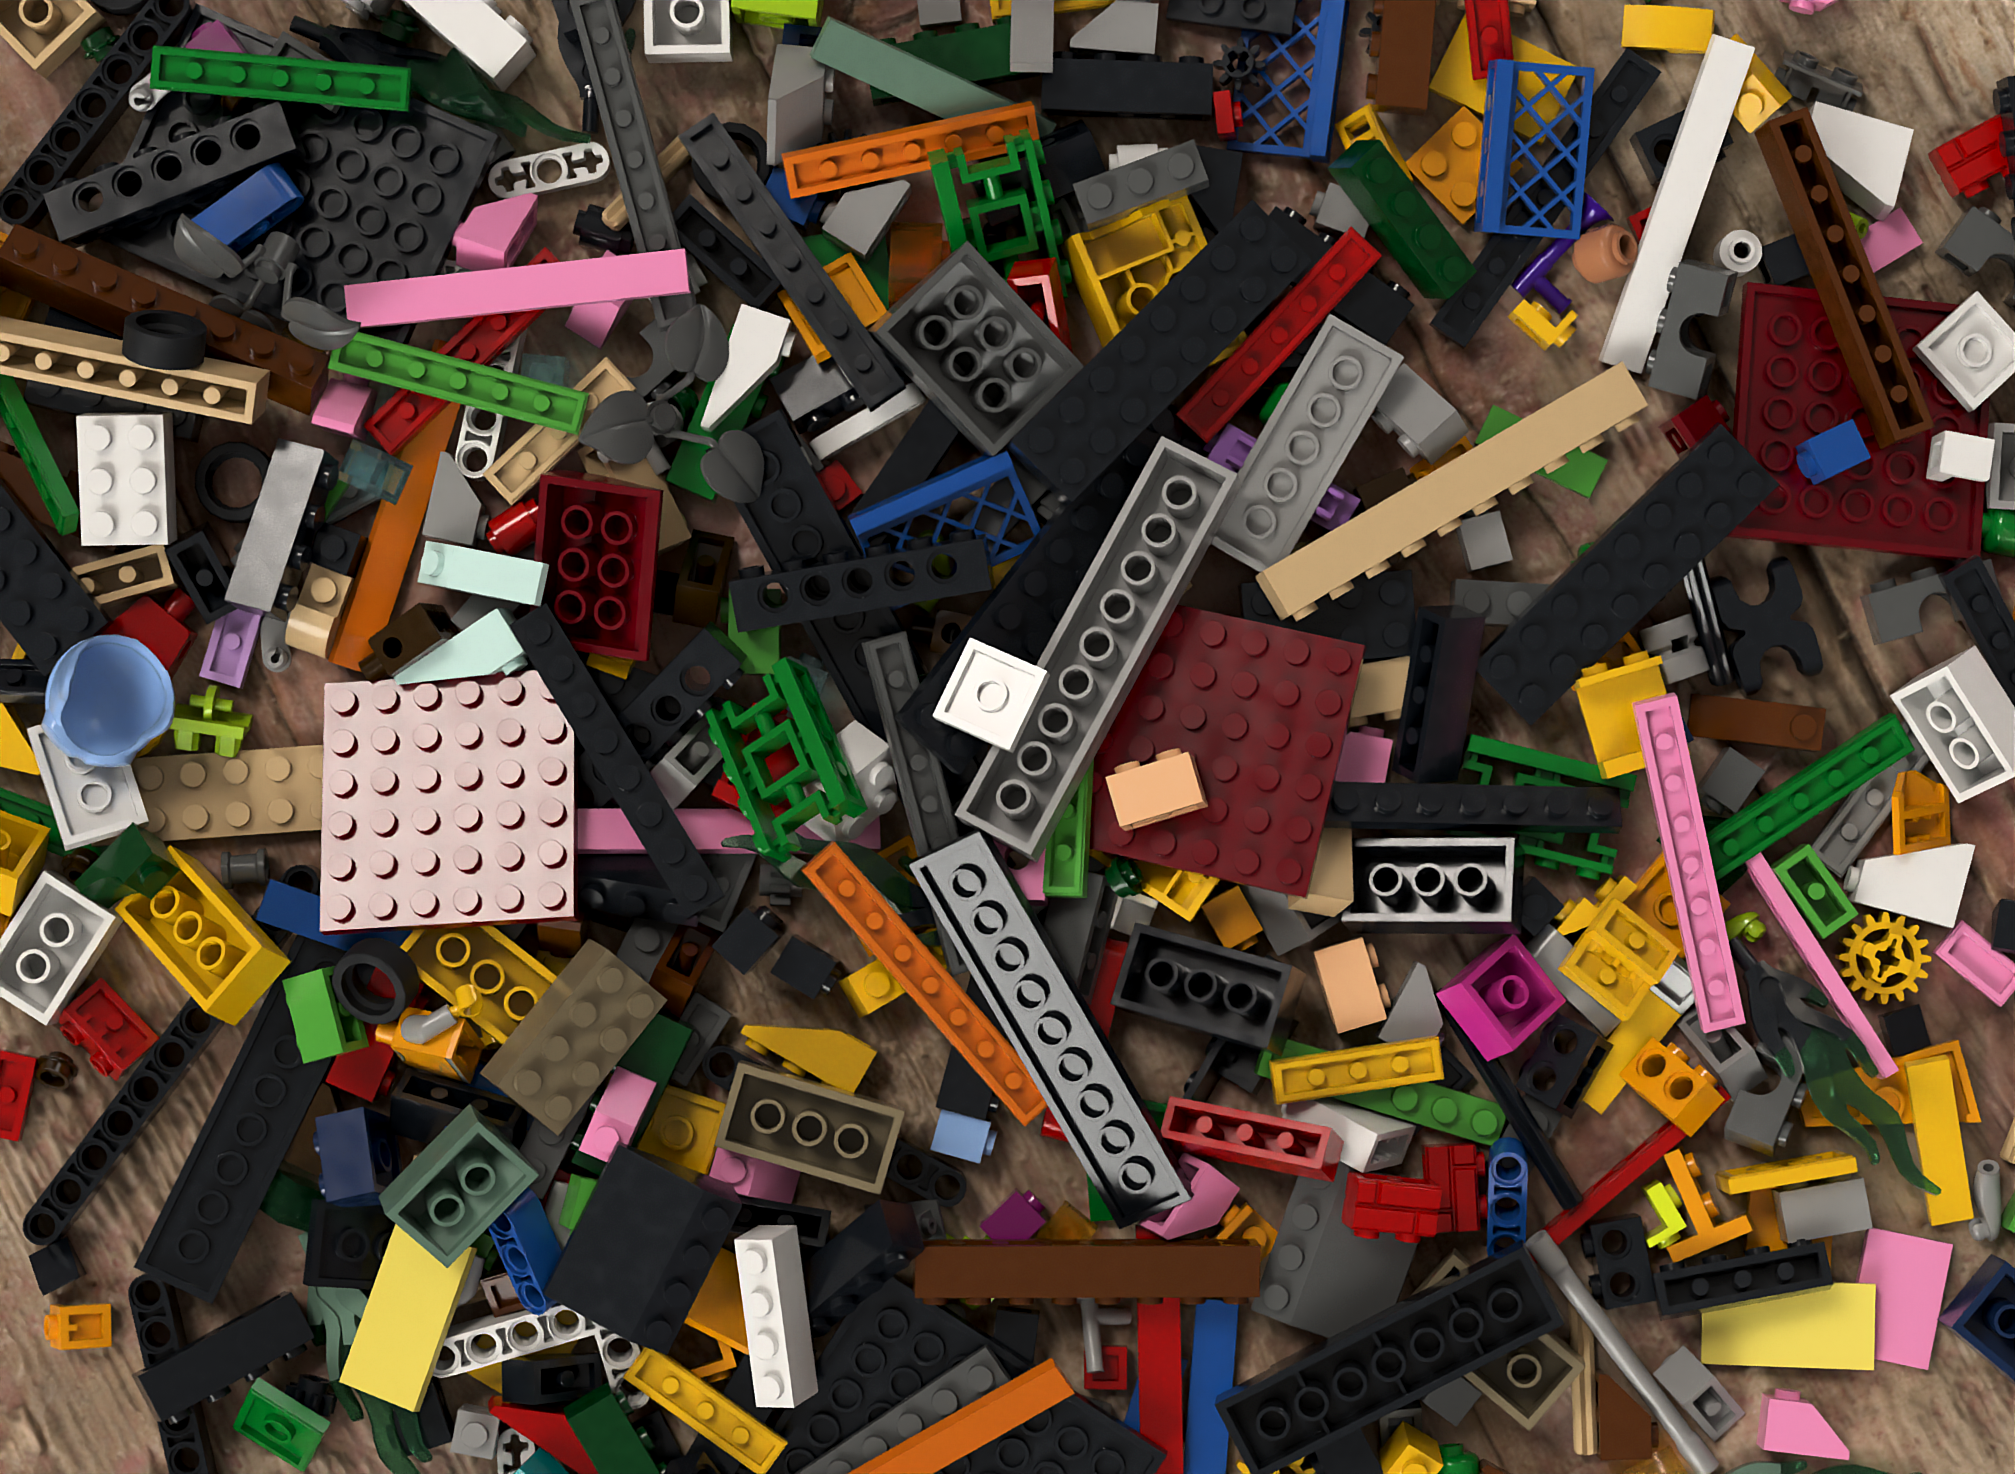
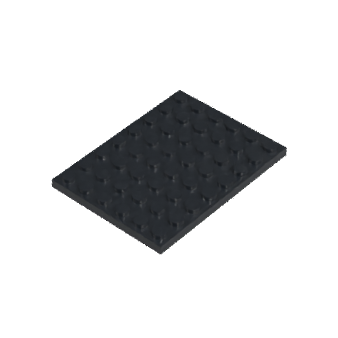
[100,3,502,345]
[745,1274,1168,1474]

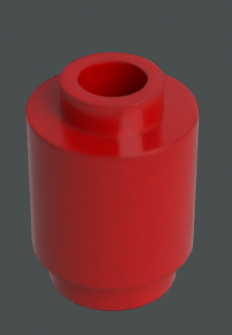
[486,498,538,557]

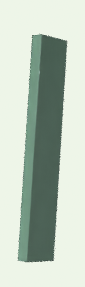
[810,16,1056,138]

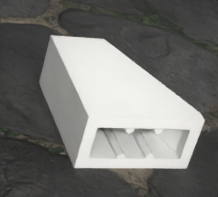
[1809,101,1914,221]
[1843,843,1975,928]
[1281,1097,1416,1173]

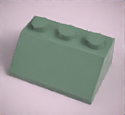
[378,1104,539,1268]

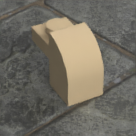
[285,563,354,659]

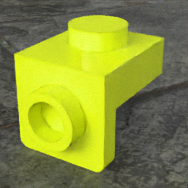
[1640,1179,1687,1249]

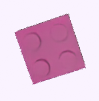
[1435,934,1566,1062]

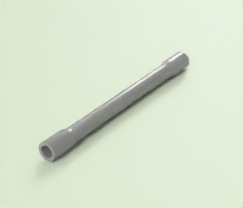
[1525,1230,1719,1474]

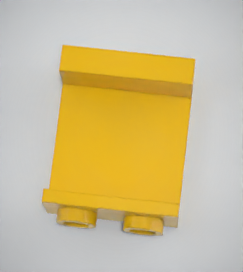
[1574,650,1690,779]

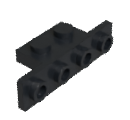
[1183,954,1299,1103]

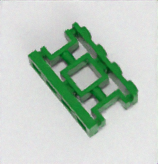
[927,128,1072,299]
[705,657,868,863]
[1443,734,1637,881]

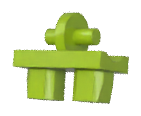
[169,684,253,758]

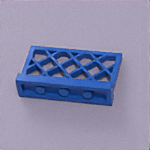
[1226,0,1350,164]
[1474,59,1595,240]
[848,447,1041,611]

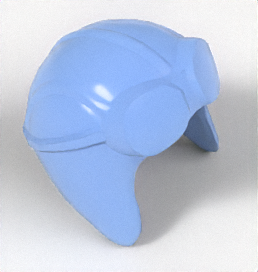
[41,635,175,768]

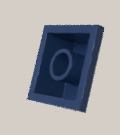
[313,1107,403,1207]

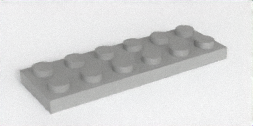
[1211,314,1404,572]

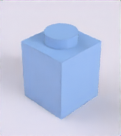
[930,1109,997,1164]

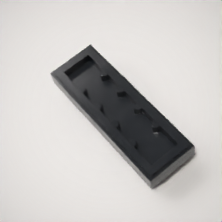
[1166,0,1298,37]

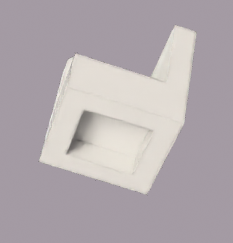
[1926,430,1995,482]
[1110,894,1159,936]

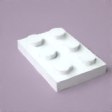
[27,725,149,851]

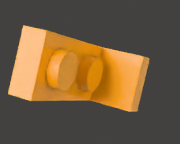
[1663,1146,1755,1263]

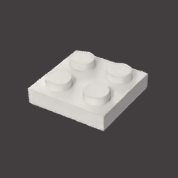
[1912,291,2015,412]
[932,638,1050,753]

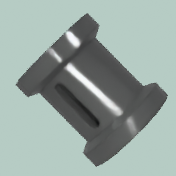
[221,848,270,890]

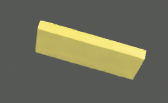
[339,1224,478,1412]
[1700,1282,1876,1370]

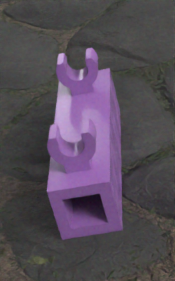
[1203,423,1361,534]

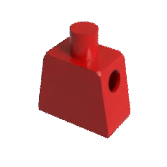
[100,587,198,680]

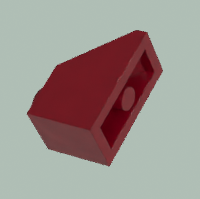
[1658,395,1730,459]

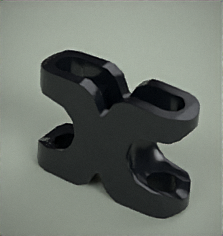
[1710,555,1823,697]

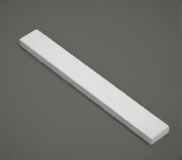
[1598,34,1755,374]

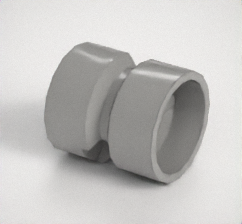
[1638,613,1710,686]

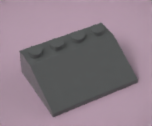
[867,241,1084,456]
[1251,1161,1419,1338]

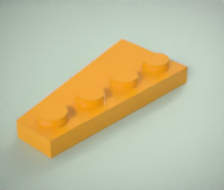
[1798,1039,1981,1127]

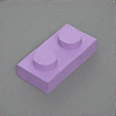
[199,609,264,689]

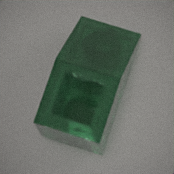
[260,1169,326,1232]

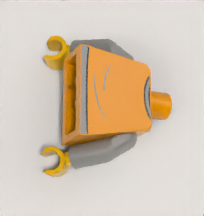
[376,984,502,1084]

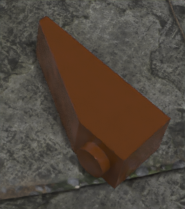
[1687,694,1826,752]

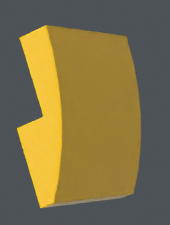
[1557,897,1680,1022]

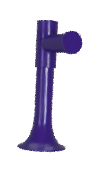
[1510,192,1614,314]

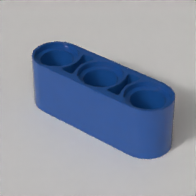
[191,162,304,253]
[1487,1137,1528,1256]
[488,1187,562,1315]

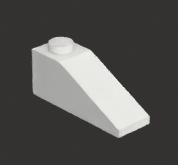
[700,304,797,432]

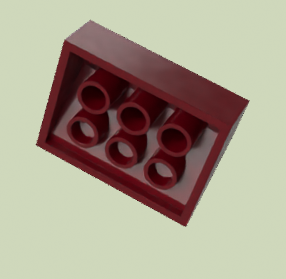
[530,469,664,661]

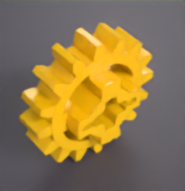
[1835,911,1931,1004]

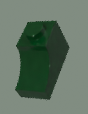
[74,822,180,909]

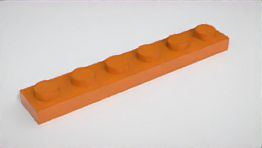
[781,101,1039,199]

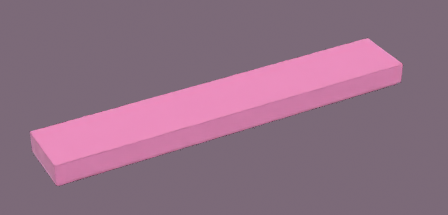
[1742,852,1899,1079]

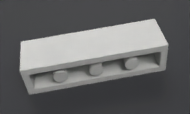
[734,1225,818,1408]

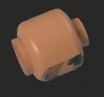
[1572,223,1638,284]

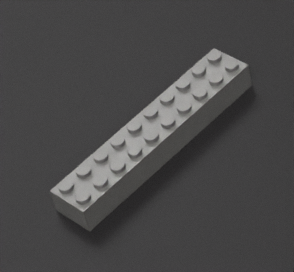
[955,436,1242,863]

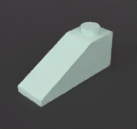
[417,541,549,607]
[393,608,528,685]

